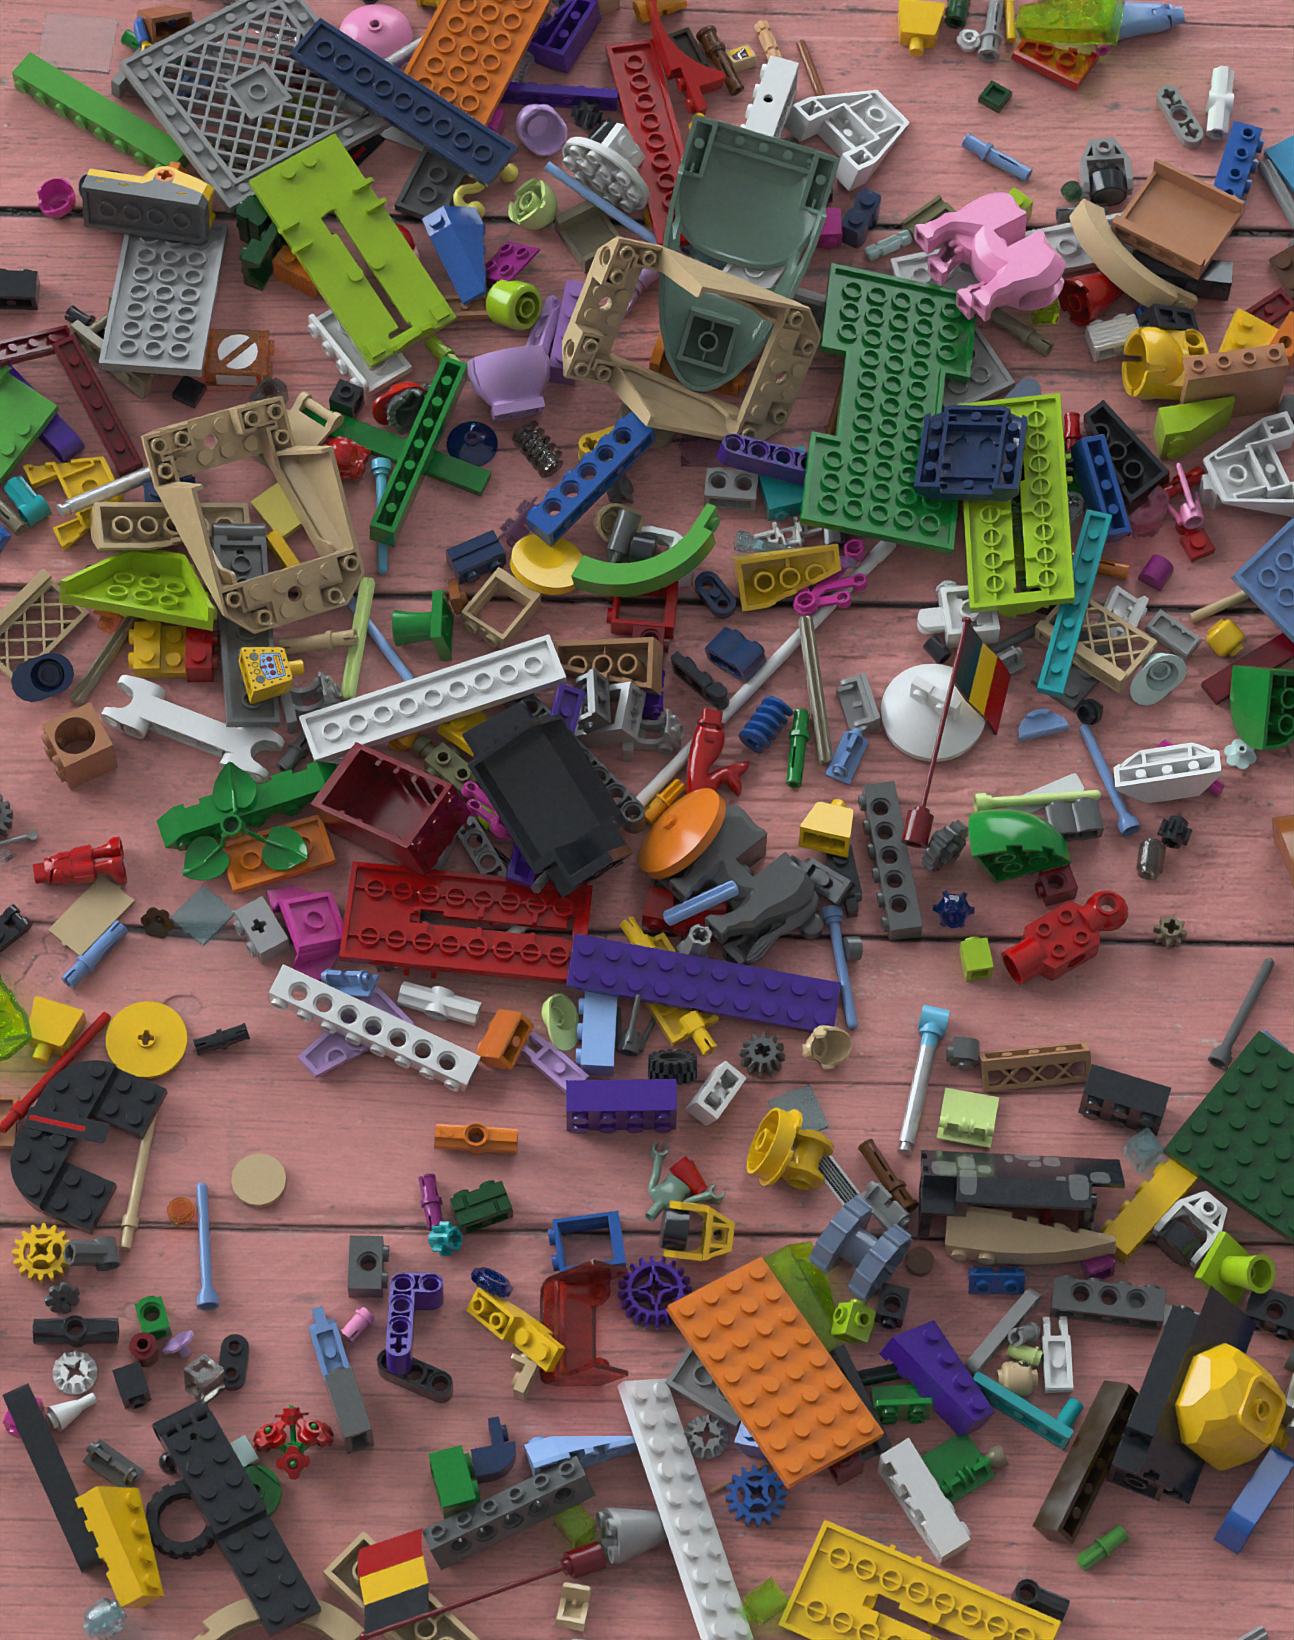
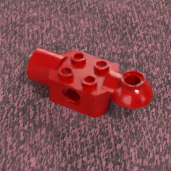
[1001,890,1128,985]

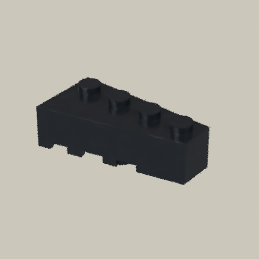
[1084,400,1170,514]

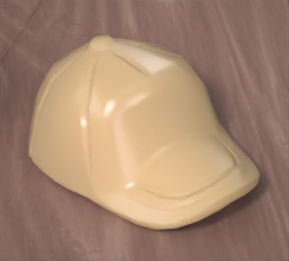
[593,503,643,542]

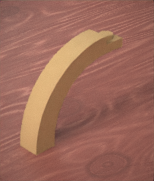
[1070,199,1197,309]
[193,1598,364,1640]

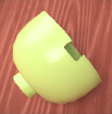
[508,179,558,230]

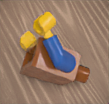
[133,5,200,53]

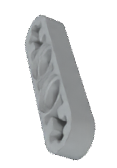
[457,816,507,877]
[964,1287,1042,1376]

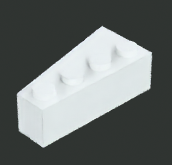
[877,1438,971,1565]

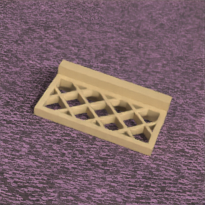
[0,569,89,680]
[1035,598,1157,694]

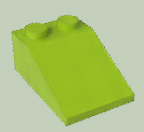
[1153,396,1235,460]

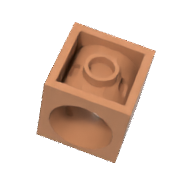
[41,702,118,789]

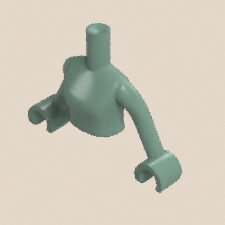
[645,1142,725,1222]

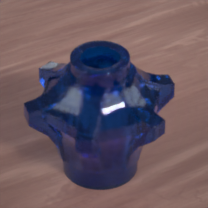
[932,890,975,928]

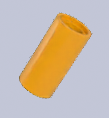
[632,0,687,25]

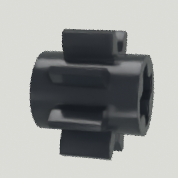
[571,99,603,129]
[1157,815,1192,849]

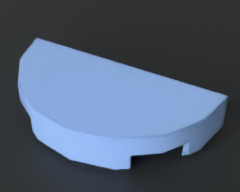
[1018,709,1070,742]

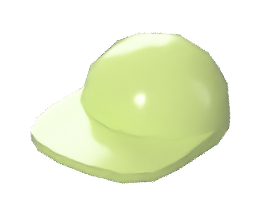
[541,994,578,1051]

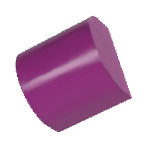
[1138,555,1174,591]
[1081,1254,1115,1280]

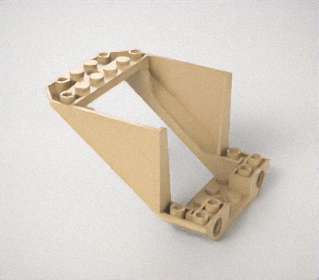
[562,236,822,441]
[141,396,364,634]

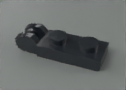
[671,651,730,710]

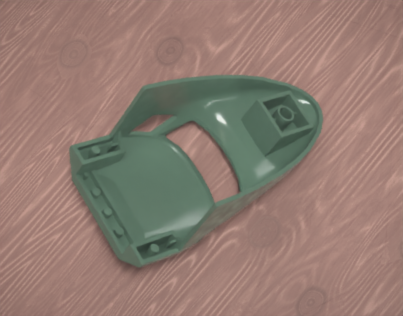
[658,115,840,392]

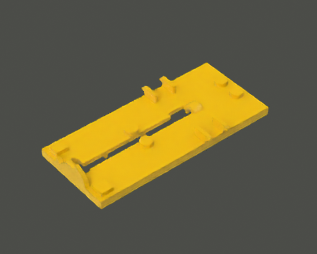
[778,1519,1062,1640]

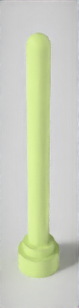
[974,790,1101,812]

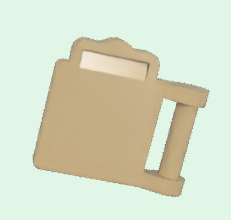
[286,392,344,446]

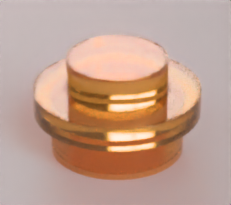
[167,1197,195,1224]

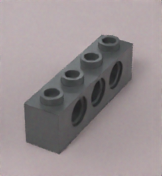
[1050,1274,1166,1330]

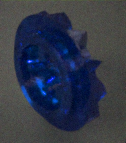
[471,1267,513,1298]

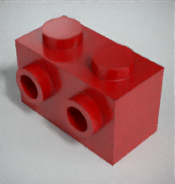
[185,626,219,682]

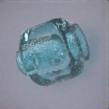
[82,1598,127,1640]

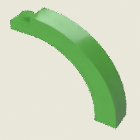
[571,503,720,597]

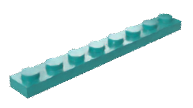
[1037,510,1112,698]

